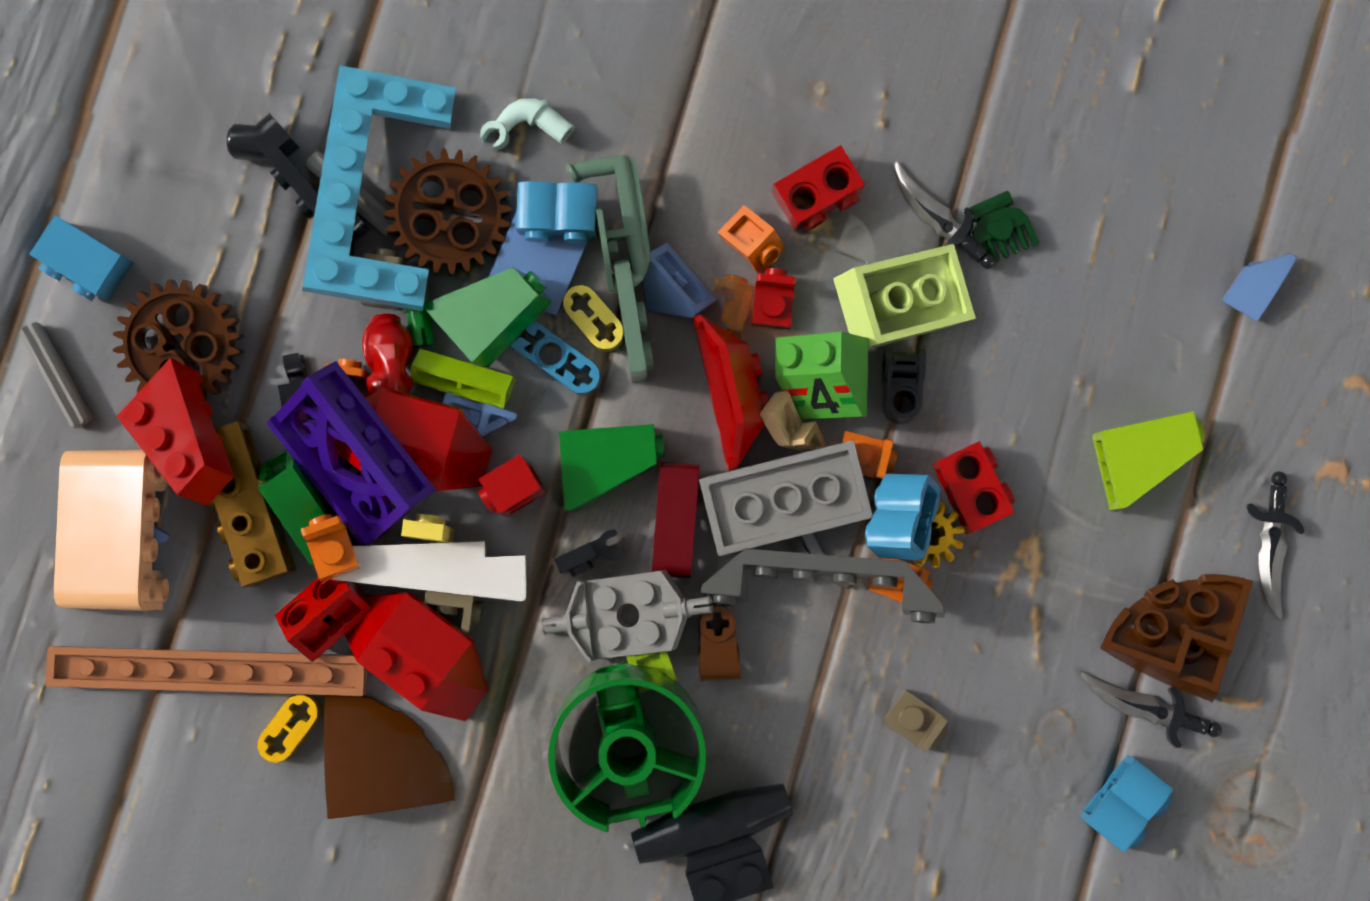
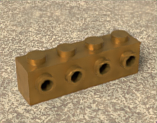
[210,421,296,587]

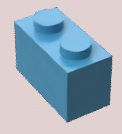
[29,215,134,301]

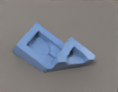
[1222,253,1297,321]
[442,392,517,437]

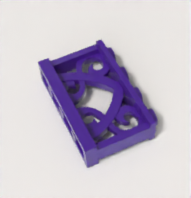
[267,361,436,546]

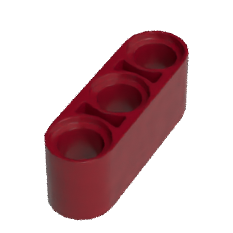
[652,461,700,578]

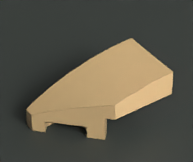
[760,391,827,452]

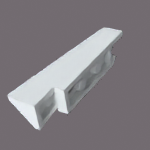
[332,541,527,601]

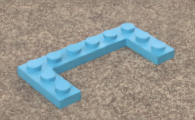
[302,65,456,311]

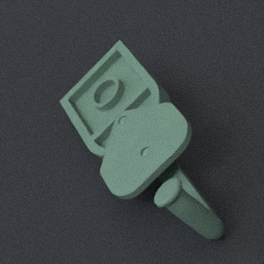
[566,155,653,383]

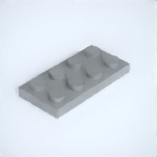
[699,440,873,556]

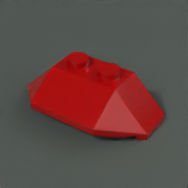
[693,315,769,471]
[334,388,492,491]
[345,592,489,722]

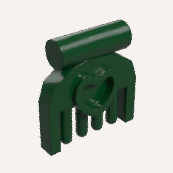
[969,190,1040,263]

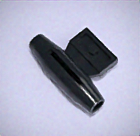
[631,783,793,901]

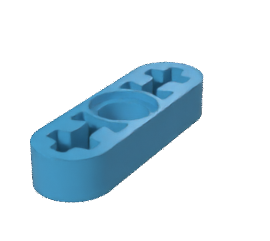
[510,320,600,395]

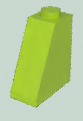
[1092,411,1205,510]

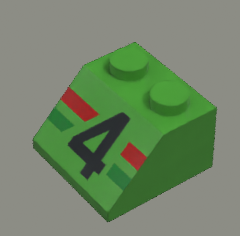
[775,332,868,420]

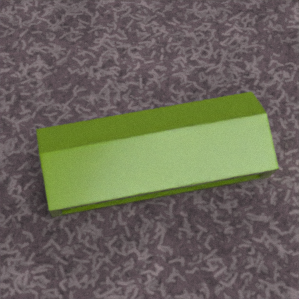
[411,349,516,409]

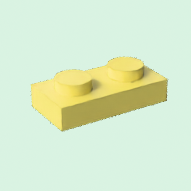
[401,513,455,543]

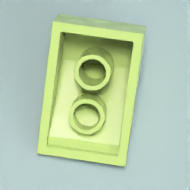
[833,244,976,350]

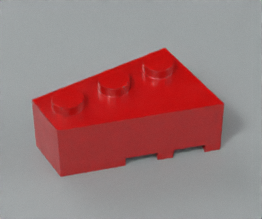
[116,358,234,506]

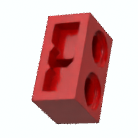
[772,145,865,232]
[931,441,1015,534]
[478,454,548,517]
[275,577,372,662]

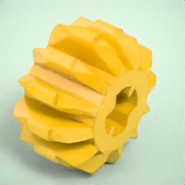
[915,502,965,568]

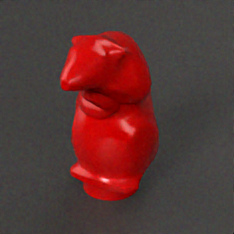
[362,314,414,395]

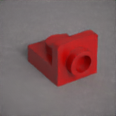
[751,268,796,329]

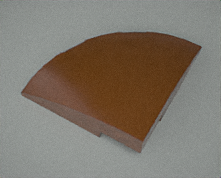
[1100,574,1253,702]
[324,695,456,819]

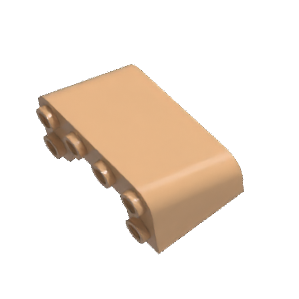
[54,449,169,611]

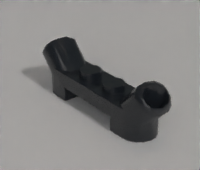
[226,113,370,256]

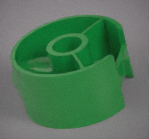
[548,663,706,832]

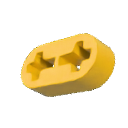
[257,694,322,763]

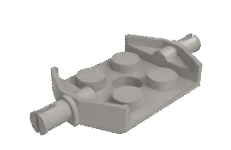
[541,570,713,661]

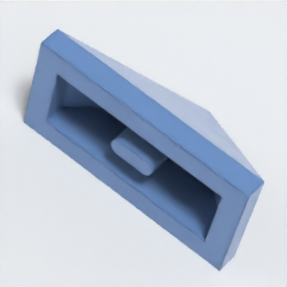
[643,242,717,318]

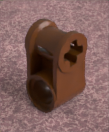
[698,605,740,682]

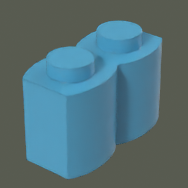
[516,181,599,244]
[865,474,940,560]
[1079,755,1173,852]

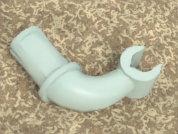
[480,98,575,151]

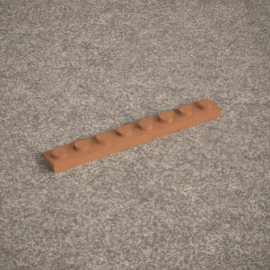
[45,646,367,696]

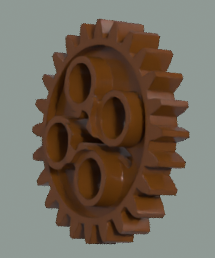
[384,148,511,277]
[113,279,244,401]

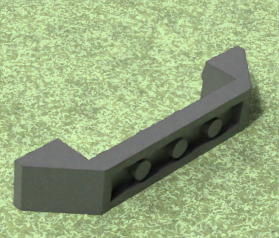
[701,549,945,624]

